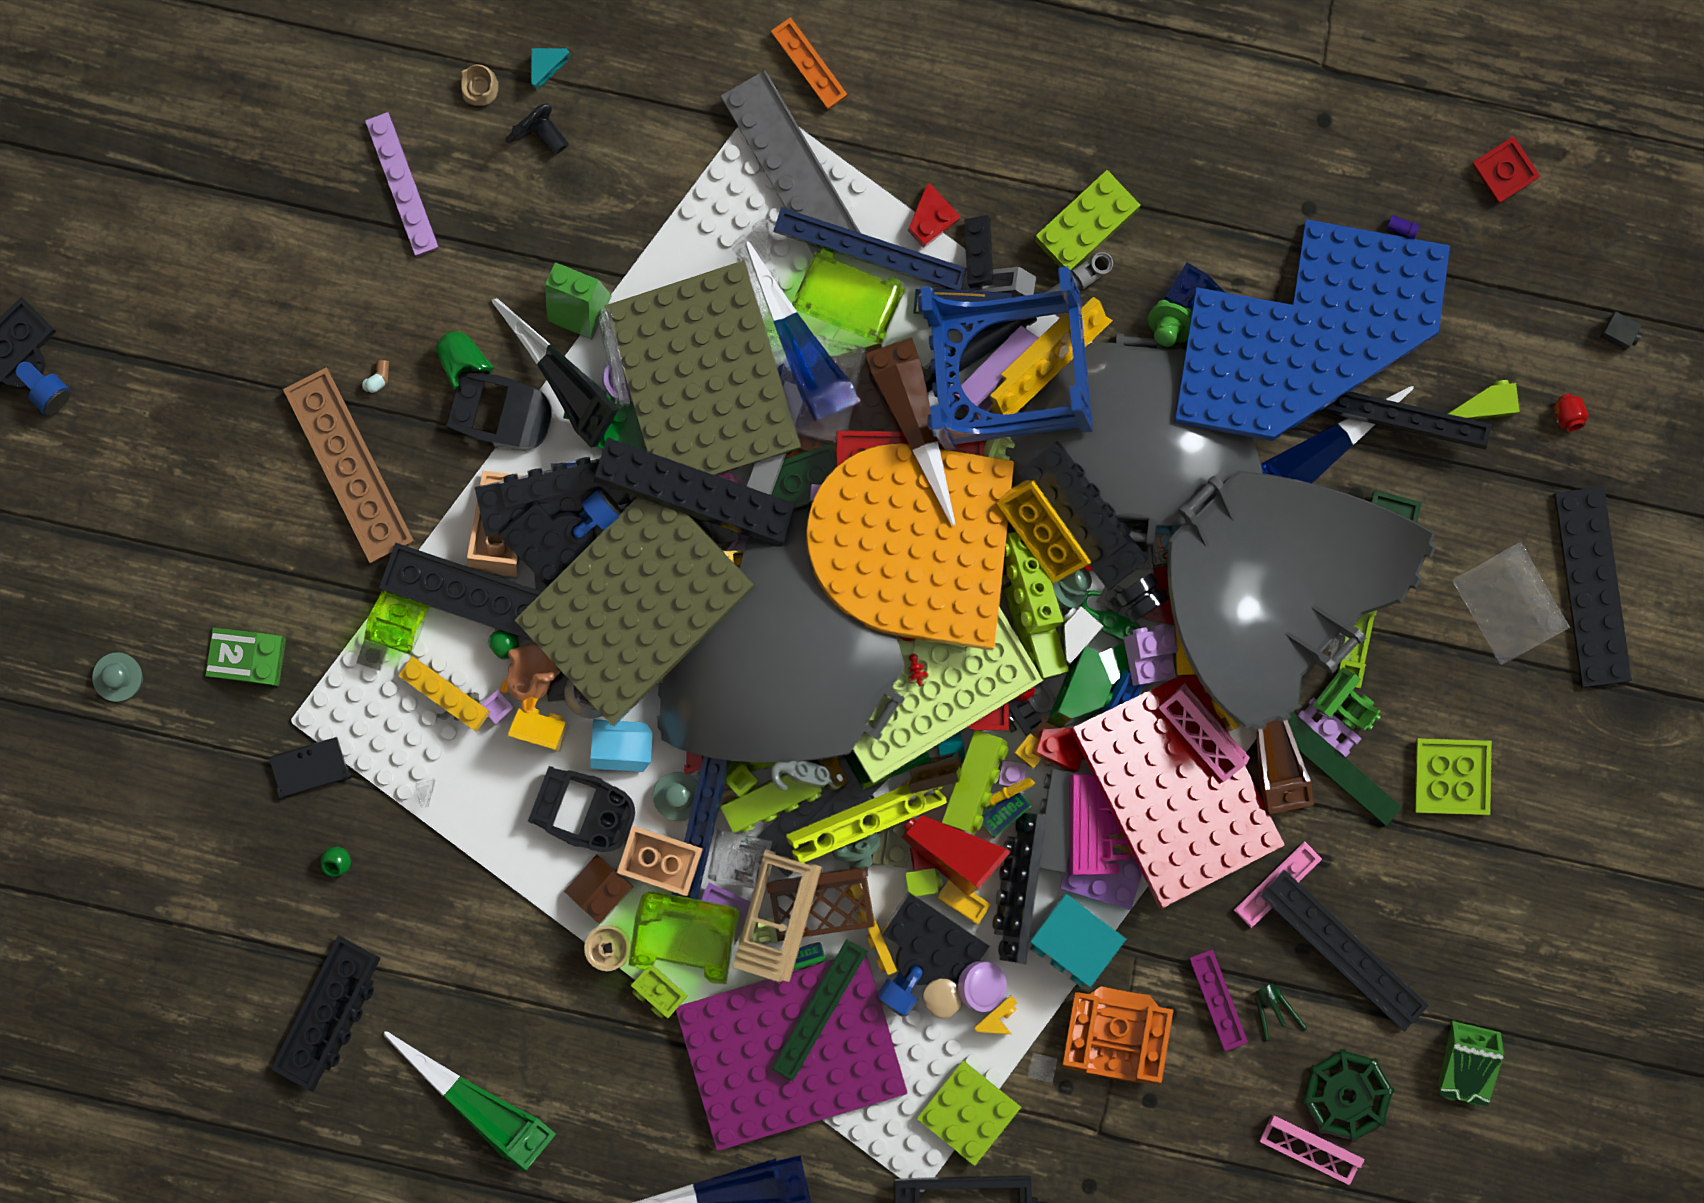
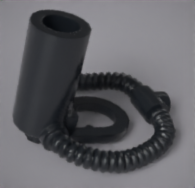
[505,104,569,155]

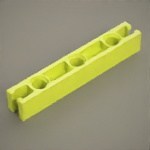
[786,784,947,863]

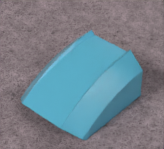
[590,719,653,772]

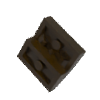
[909,751,961,794]

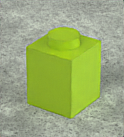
[905,868,943,896]

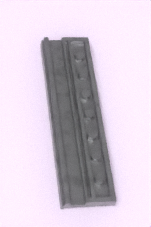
[721,70,861,264]

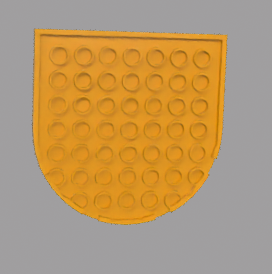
[806,444,1014,651]

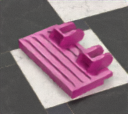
[1069,774,1132,875]

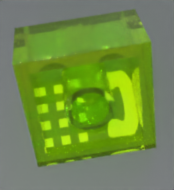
[364,591,430,655]

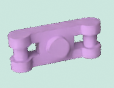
[1297,698,1361,758]

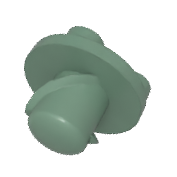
[1051,568,1092,609]
[92,653,143,702]
[653,772,698,821]
[832,832,881,869]

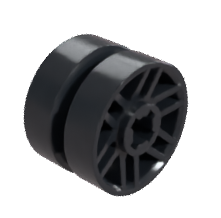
[1114,573,1169,623]

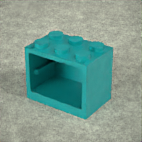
[1029,894,1126,988]

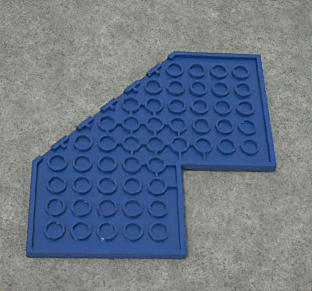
[1175,219,1450,441]

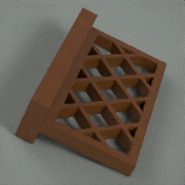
[766,866,875,941]

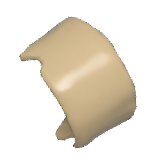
[461,64,498,106]
[922,979,963,1019]

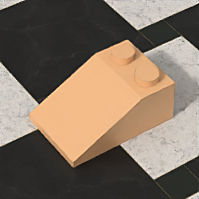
[617,825,703,896]

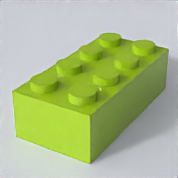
[1034,170,1141,271]

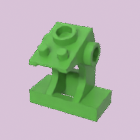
[1312,667,1381,731]

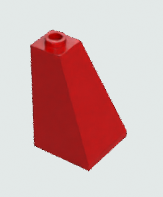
[901,815,1010,896]

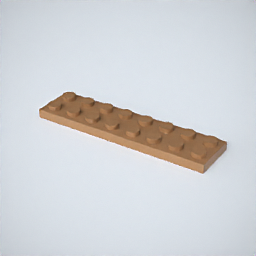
[283,367,415,564]

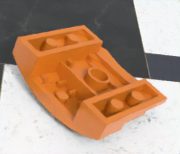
[1062,986,1173,1085]

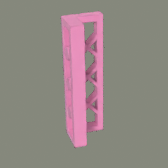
[1159,683,1250,782]
[1259,1115,1365,1185]

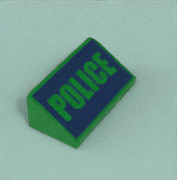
[982,792,1031,838]
[793,942,826,970]

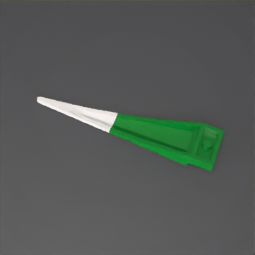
[384,1032,556,1173]

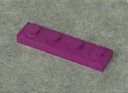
[1189,949,1248,1051]

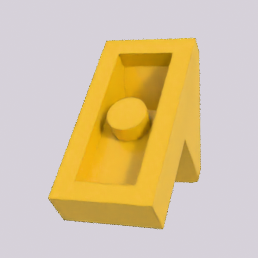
[974,995,1018,1035]

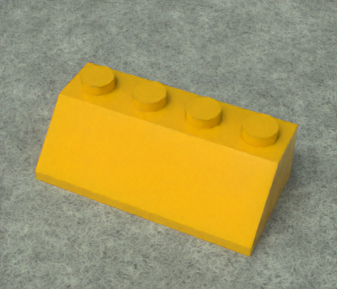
[997,480,1091,583]

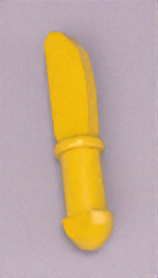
[988,778,1035,806]

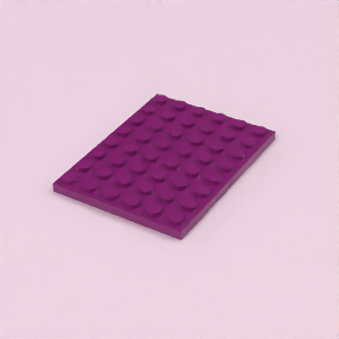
[676,954,908,1151]

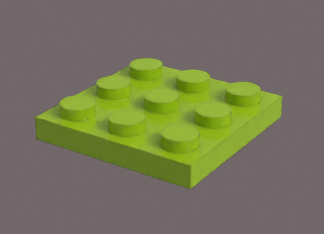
[1415,738,1492,815]
[916,1060,1021,1166]

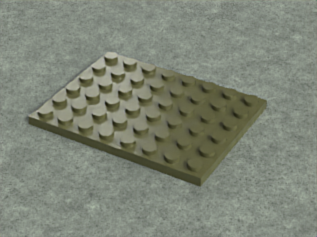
[604,260,802,475]
[515,497,756,726]

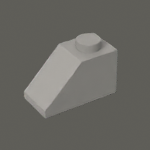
[977,267,1036,297]

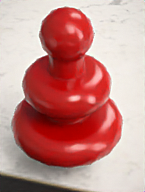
[908,654,929,687]

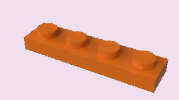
[771,17,848,110]

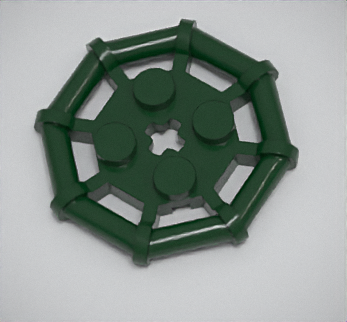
[1301,1049,1395,1143]

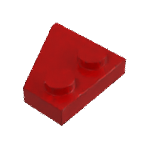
[908,183,961,248]
[1032,728,1083,773]

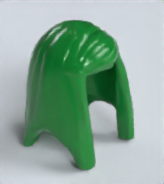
[434,331,494,389]

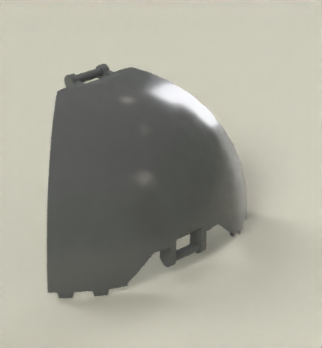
[1005,333,1262,546]
[1168,471,1436,730]
[657,505,906,762]

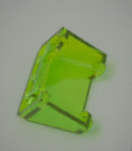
[792,249,906,344]
[628,891,740,984]

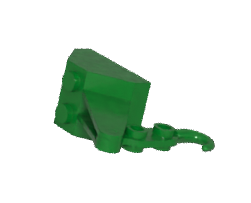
[1047,590,1141,728]

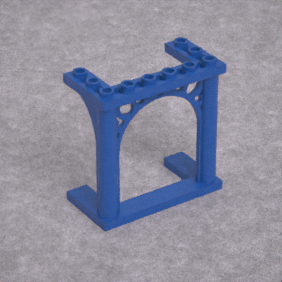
[917,266,1093,451]

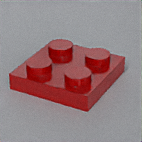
[1472,136,1541,204]

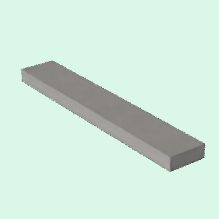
[747,381,809,495]

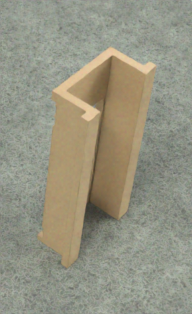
[732,850,822,982]

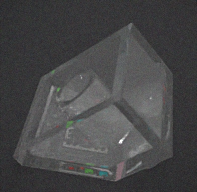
[707,829,772,888]

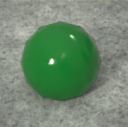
[488,630,519,660]
[320,846,351,877]

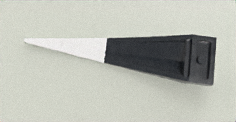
[492,299,619,448]

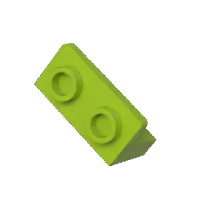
[631,963,688,1018]

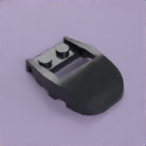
[446,372,552,451]
[528,766,635,852]

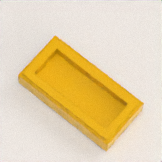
[936,879,991,925]

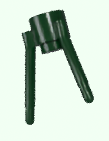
[1254,983,1307,1041]

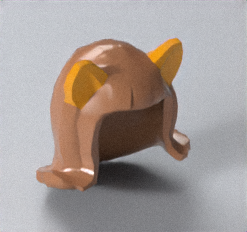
[500,643,561,713]

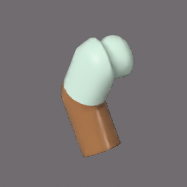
[362,360,389,393]

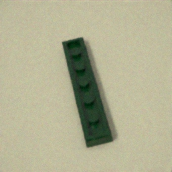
[1288,712,1403,826]
[772,939,868,1081]

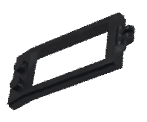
[893,1175,1048,1203]

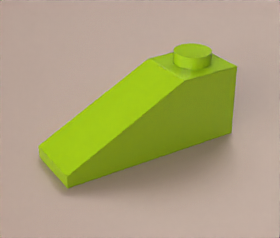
[1449,380,1520,420]

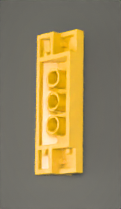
[990,297,1113,414]

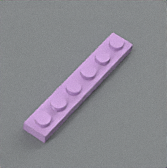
[365,112,439,257]

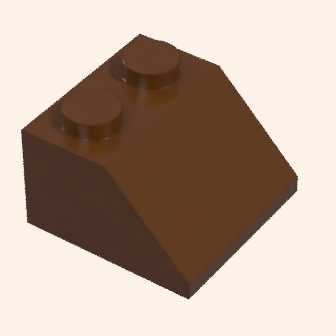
[564,854,634,924]

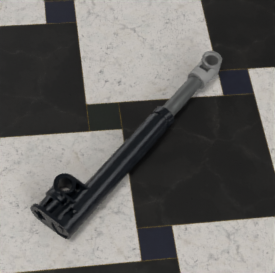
[868,252,1113,409]

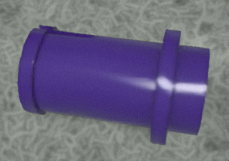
[1387,215,1420,239]

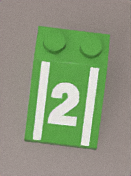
[205,628,286,686]

